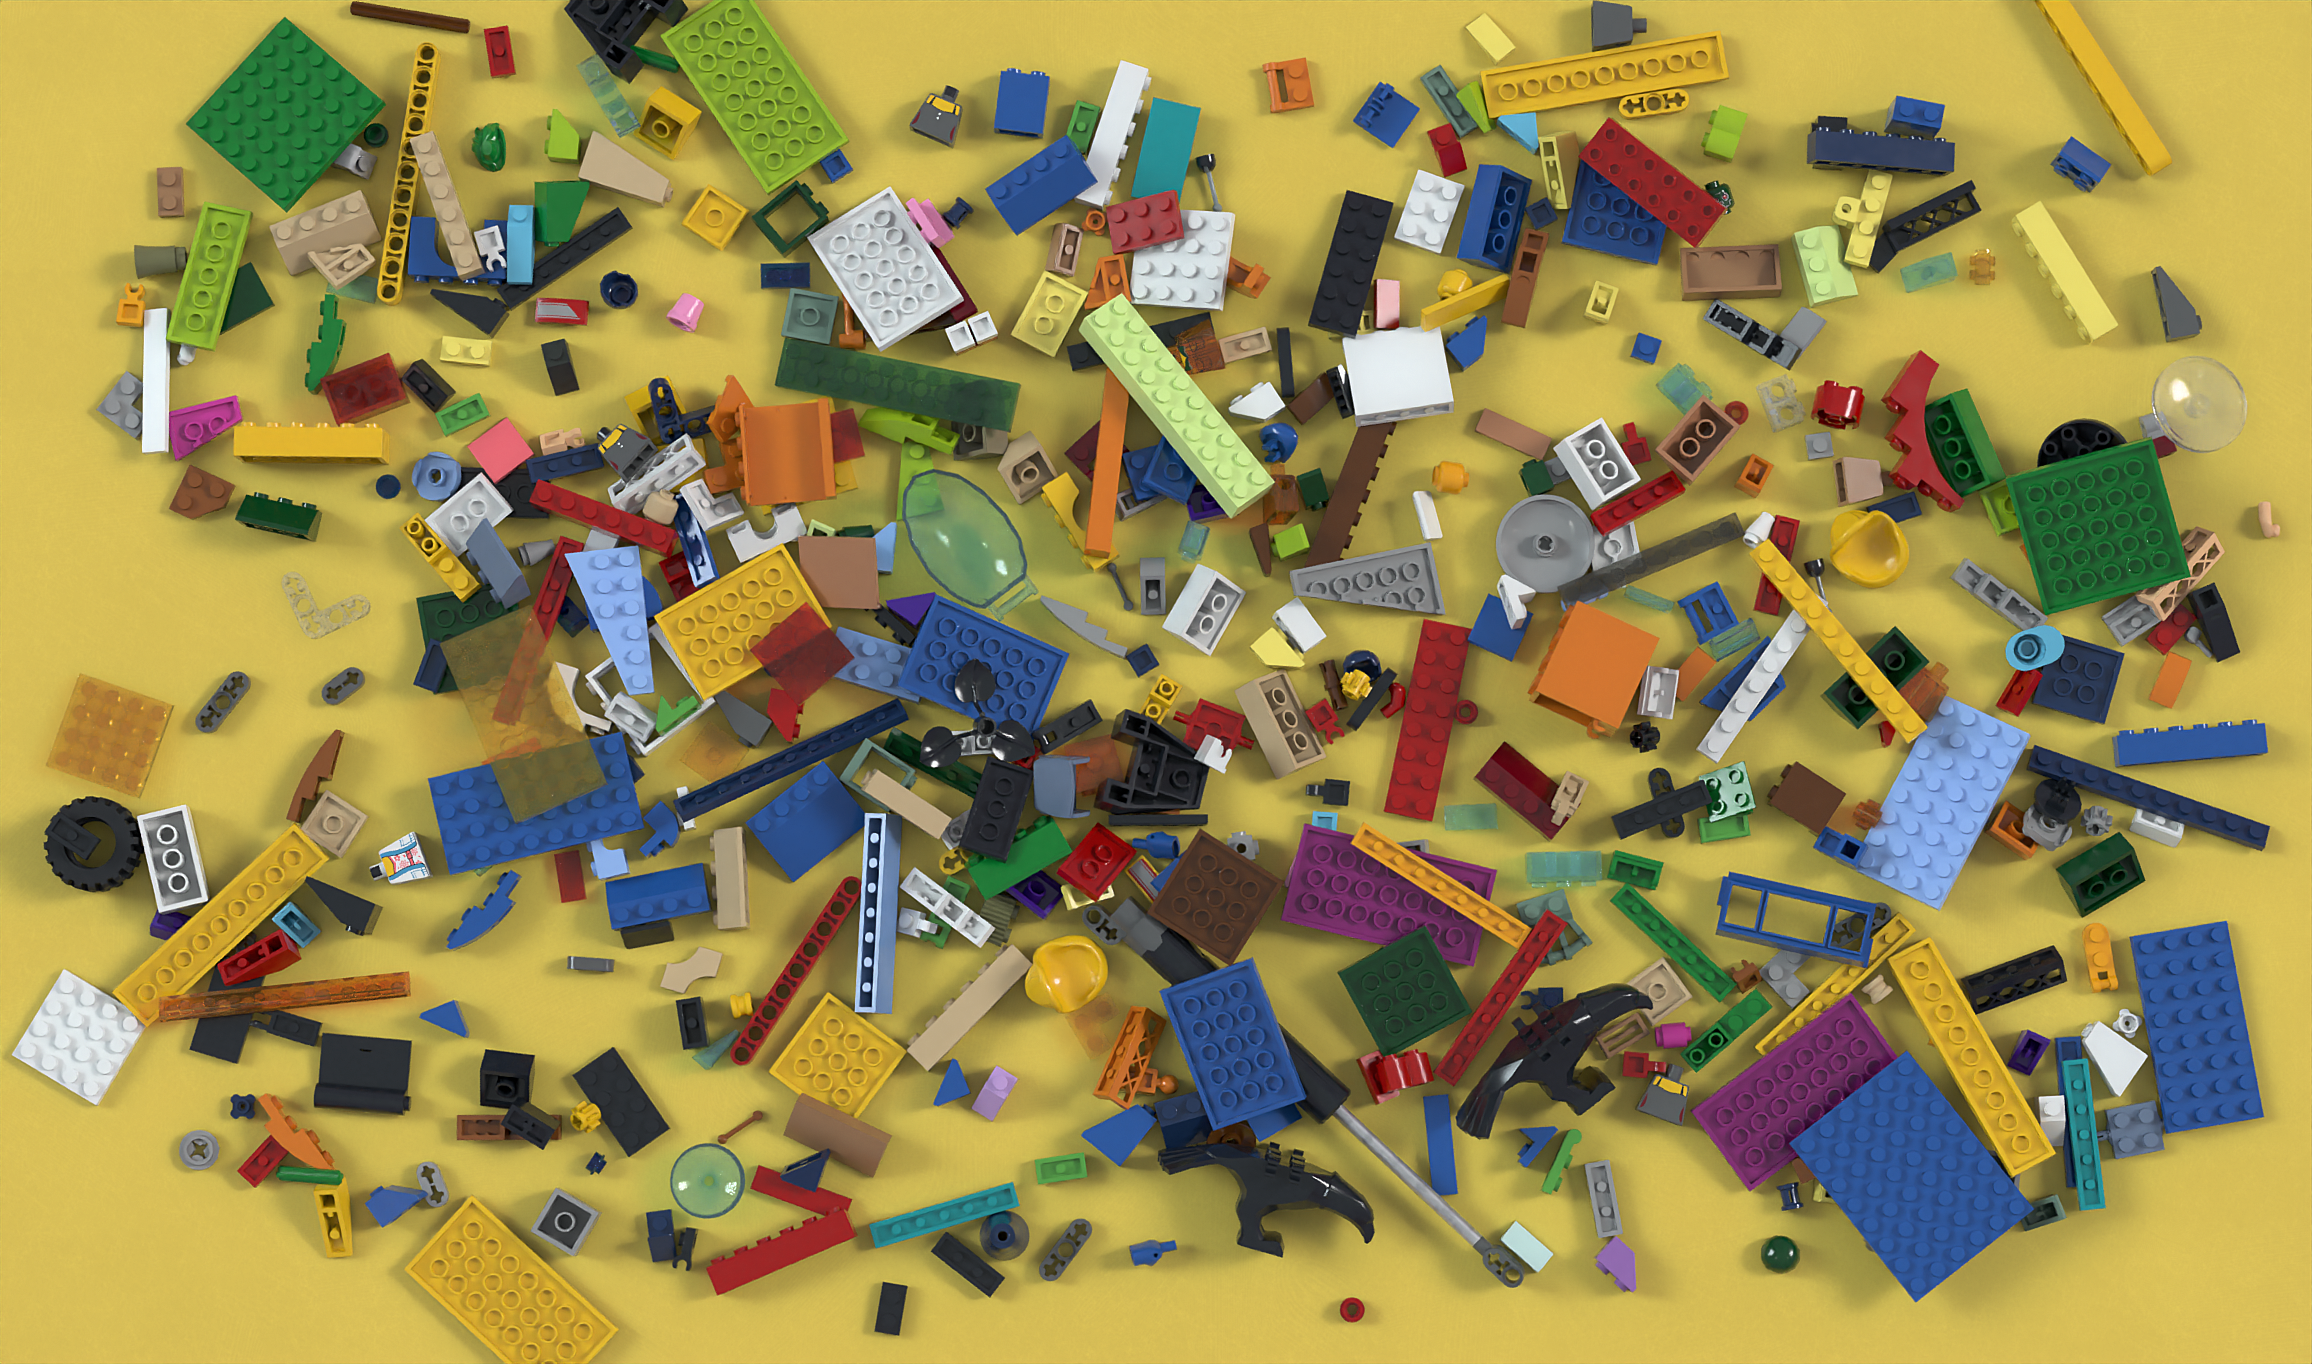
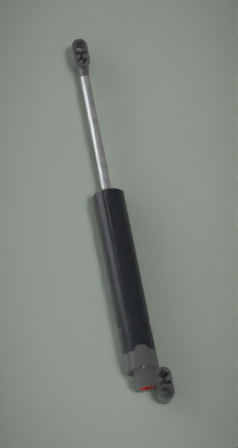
[1082,896,1525,1288]

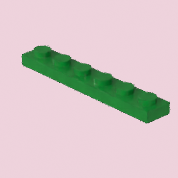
[1610,883,1737,1003]

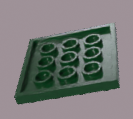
[416,584,524,695]
[1337,925,1472,1057]

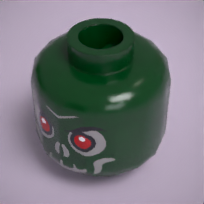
[1704,180,1735,215]

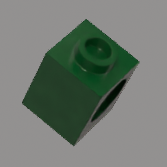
[1519,459,1555,497]

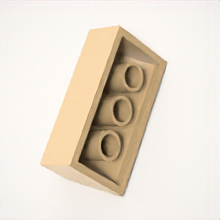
[269,190,382,276]
[1234,669,1327,780]
[710,827,750,931]

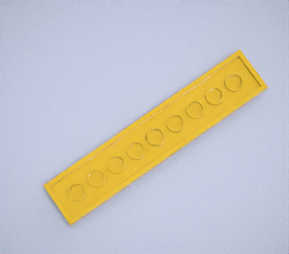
[1480,30,1729,120]
[112,822,329,1027]
[1886,937,2056,1178]

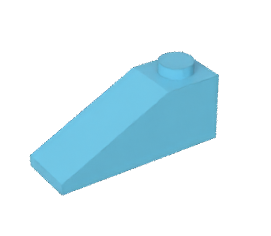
[507,205,536,285]

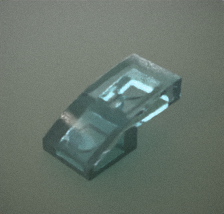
[1444,803,1498,831]

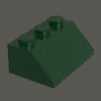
[235,492,322,542]
[2056,832,2146,918]

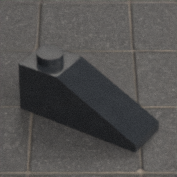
[430,289,509,339]

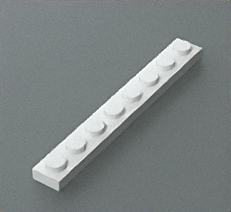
[1696,594,1828,764]

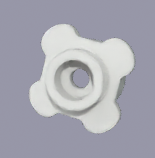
[2112,1009,2142,1038]

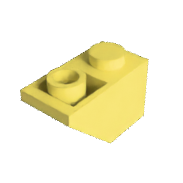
[1250,627,1305,670]

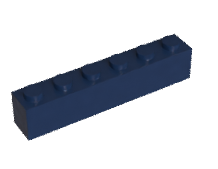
[1807,127,1955,176]

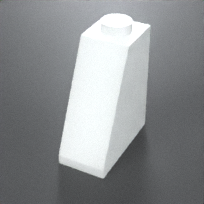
[2081,1021,2148,1097]

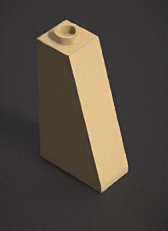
[578,131,674,208]
[861,769,952,839]

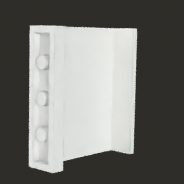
[1342,326,1454,427]

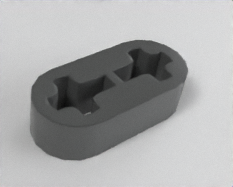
[322,667,365,705]
[567,956,614,972]

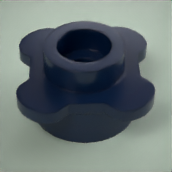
[230,1094,256,1119]

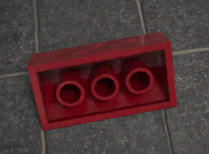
[1473,741,1581,842]

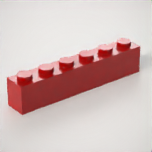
[529,479,679,559]
[706,1206,858,1296]

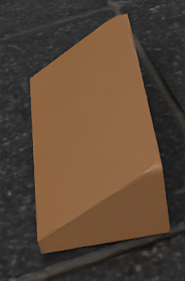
[1045,223,1084,277]

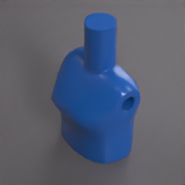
[1132,831,1180,859]
[1129,1239,1177,1266]

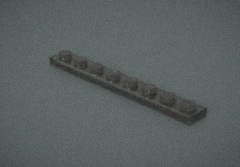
[1557,512,1745,610]

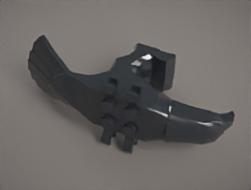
[1456,983,1653,1140]
[1158,1141,1375,1258]

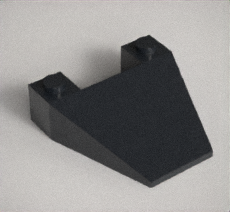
[564,0,688,84]
[1093,709,1210,815]

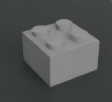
[531,1188,602,1256]

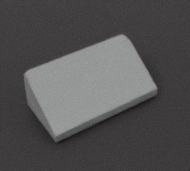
[1779,307,1827,359]

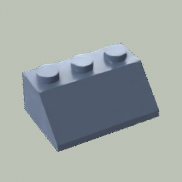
[466,518,531,609]

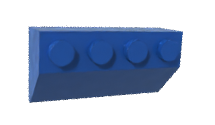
[985,135,1098,236]
[1457,164,1532,274]
[605,863,712,931]

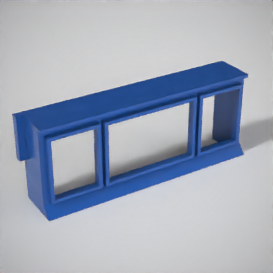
[1715,871,1877,969]

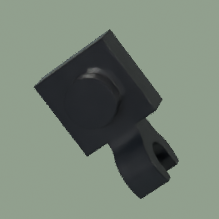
[1305,779,1350,806]
[672,1227,698,1271]

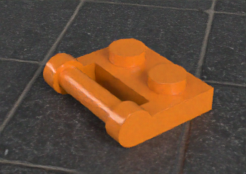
[1262,57,1314,113]

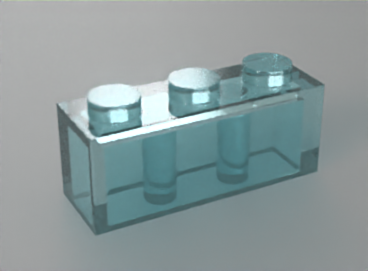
[1525,850,1602,888]

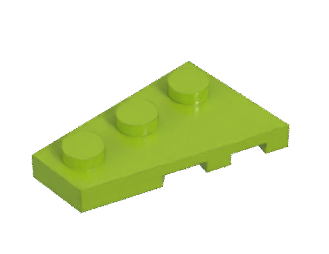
[896,441,944,521]

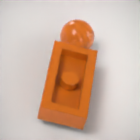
[1119,1066,1179,1096]

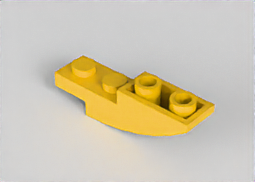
[399,512,482,602]

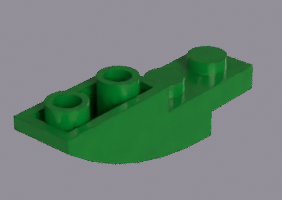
[305,294,347,395]
[1680,988,1773,1073]

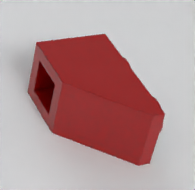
[767,688,805,744]

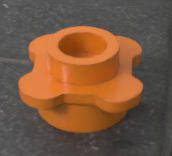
[1082,208,1108,236]

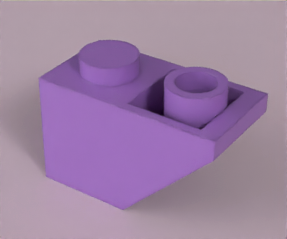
[1594,1236,1636,1292]

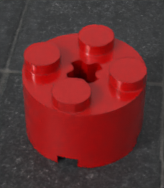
[1810,380,1865,430]

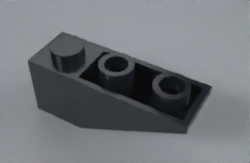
[2186,582,2240,663]

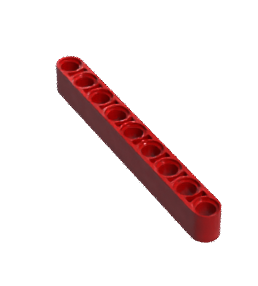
[730,876,862,1066]

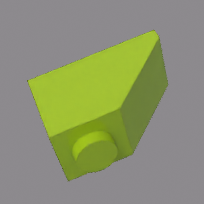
[1270,523,1310,562]

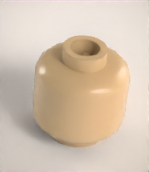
[643,489,679,526]

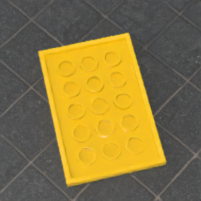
[654,543,833,702]

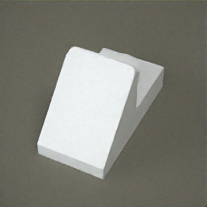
[1497,575,1536,629]

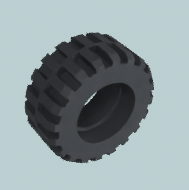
[44,796,144,892]

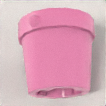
[666,293,704,333]

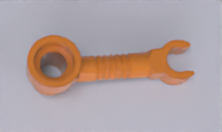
[839,293,866,350]

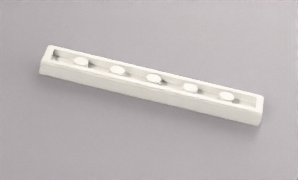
[142,308,171,455]

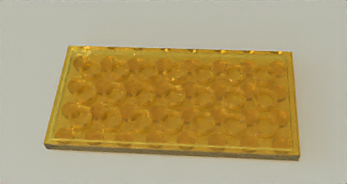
[440,604,608,824]

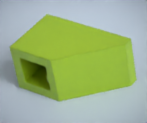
[544,109,582,164]

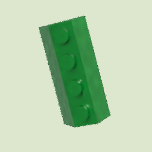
[1924,389,2006,498]
[964,815,1073,901]

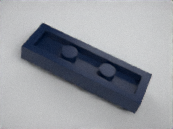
[525,443,604,485]

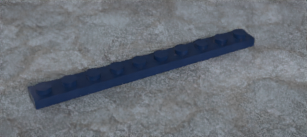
[673,698,909,823]
[2026,745,2270,851]

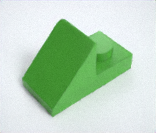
[655,695,702,737]

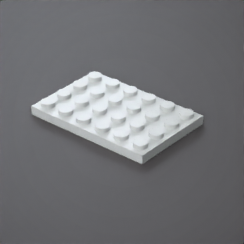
[807,186,964,352]

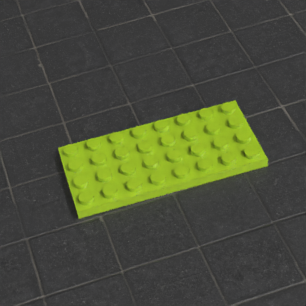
[660,0,849,195]

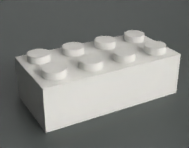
[137,804,211,915]

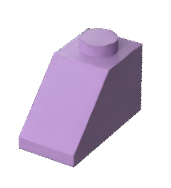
[971,1065,1018,1122]

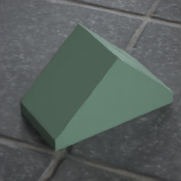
[2021,1194,2067,1232]

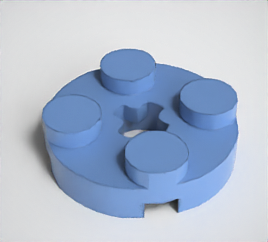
[412,452,461,502]

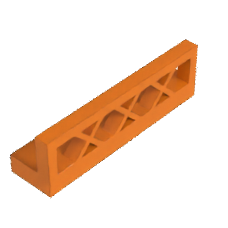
[1092,1006,1167,1110]

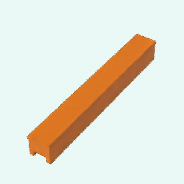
[1084,367,1129,559]

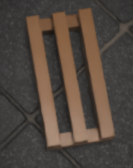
[1595,1012,1650,1059]

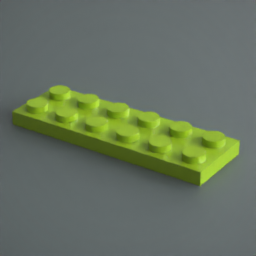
[166,202,253,352]

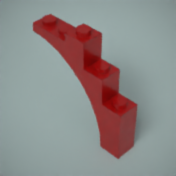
[1881,350,1965,513]

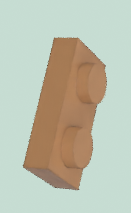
[157,167,185,218]

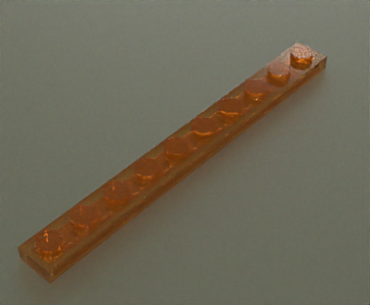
[159,971,411,1022]

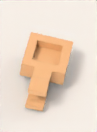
[539,428,585,456]

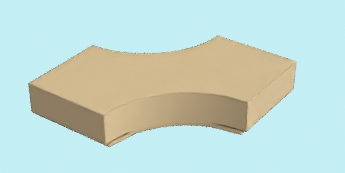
[660,946,723,994]

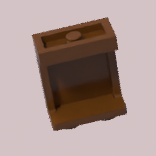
[1767,761,1846,837]

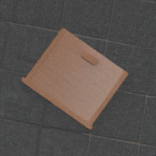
[798,535,882,609]

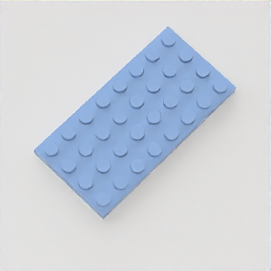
[1852,693,2031,911]

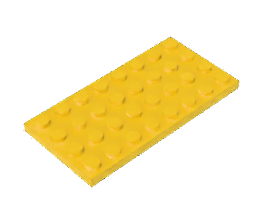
[404,1195,619,1364]

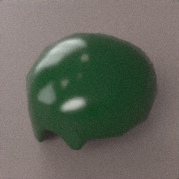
[1761,1235,1800,1274]

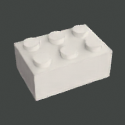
[1553,418,1641,511]

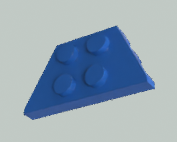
[1699,636,1786,722]

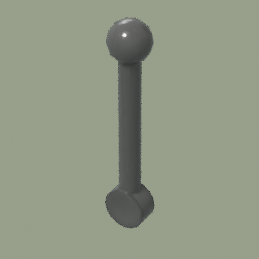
[1107,563,1133,611]

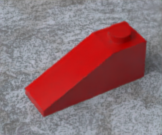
[217,929,302,986]

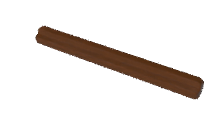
[350,1,470,33]

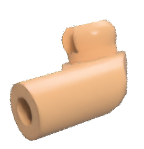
[2258,501,2280,538]

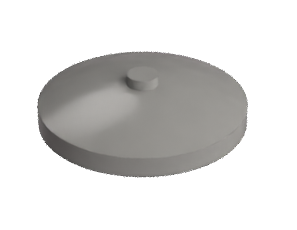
[1496,495,1595,594]

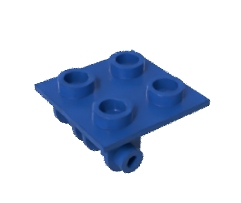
[1353,82,1420,149]

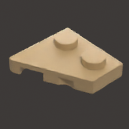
[308,243,376,291]

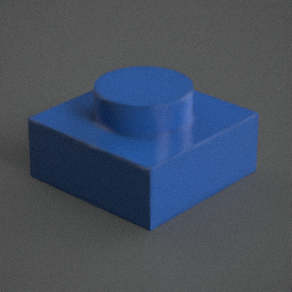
[1630,333,1662,365]

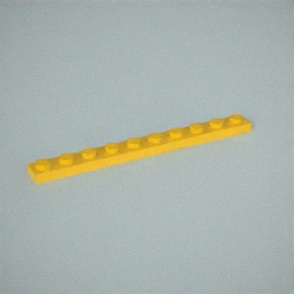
[1749,538,1928,744]

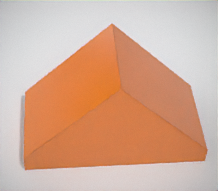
[1734,453,1774,498]

